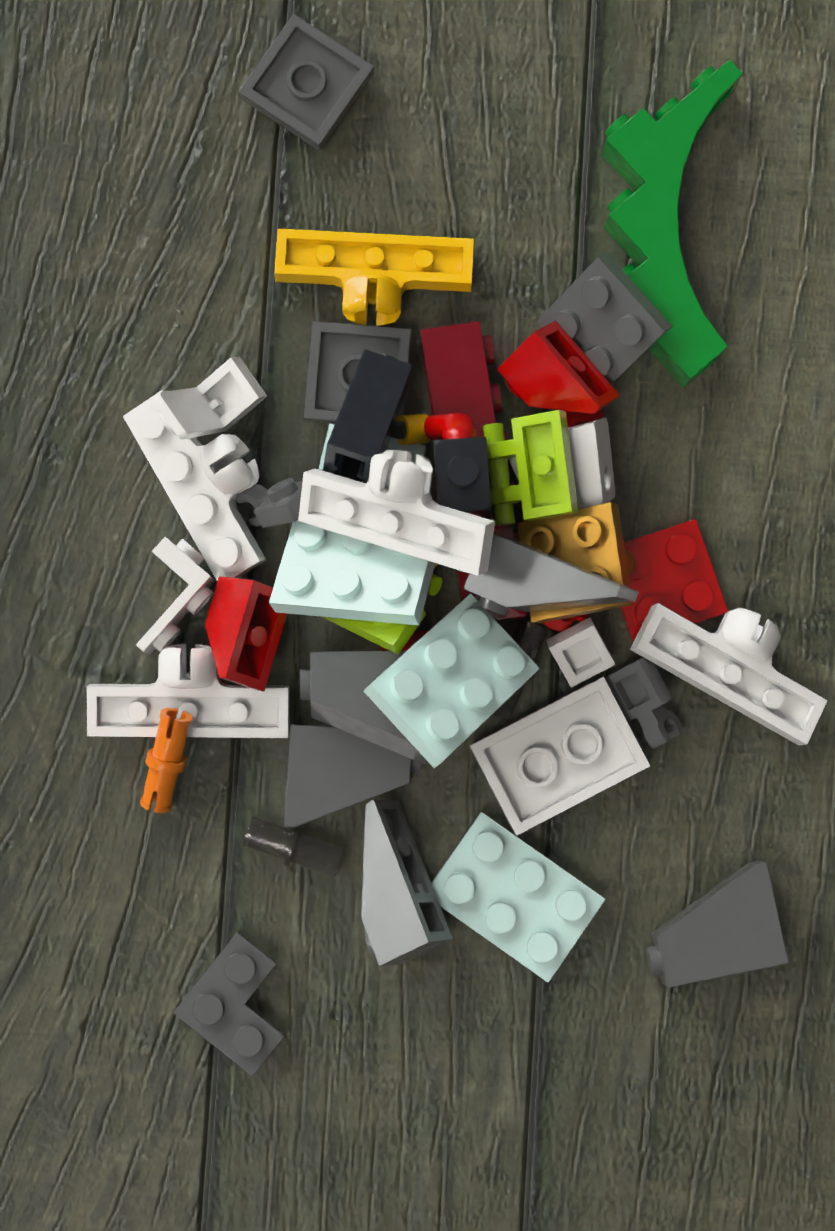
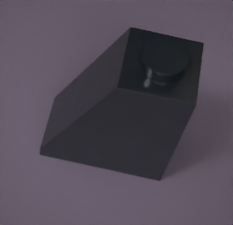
[322,349,412,483]

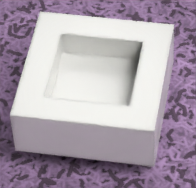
[546,617,615,687]

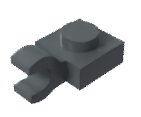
[235,478,303,528]
[605,657,684,749]

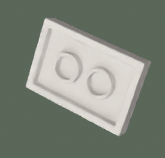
[470,677,650,836]

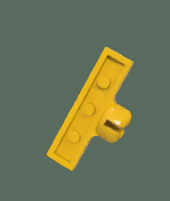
[274,229,474,327]

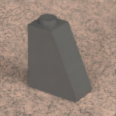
[300,651,430,764]
[284,725,421,827]
[646,860,788,988]

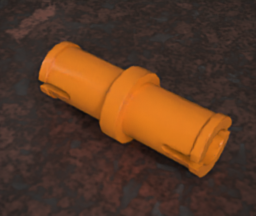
[140,708,193,813]

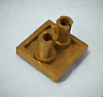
[517,502,635,623]

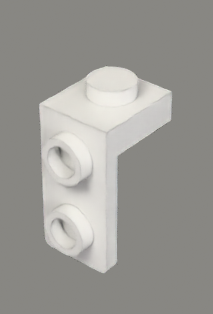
[153,356,267,440]
[136,537,215,655]

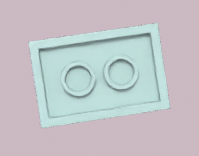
[269,520,435,625]
[363,594,540,768]
[431,812,605,982]

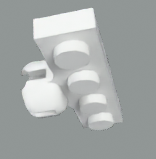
[123,390,266,581]
[298,450,495,576]
[630,603,828,746]
[87,644,290,738]

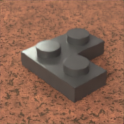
[173,931,285,1076]

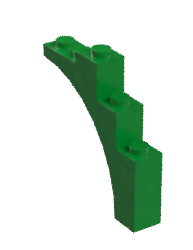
[602,59,743,389]

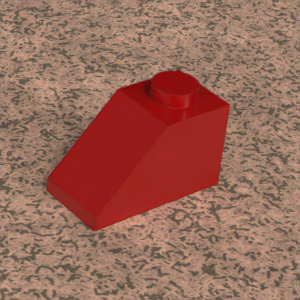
[497,321,620,414]
[205,576,287,692]

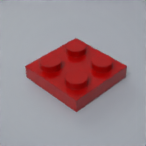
[620,519,728,644]

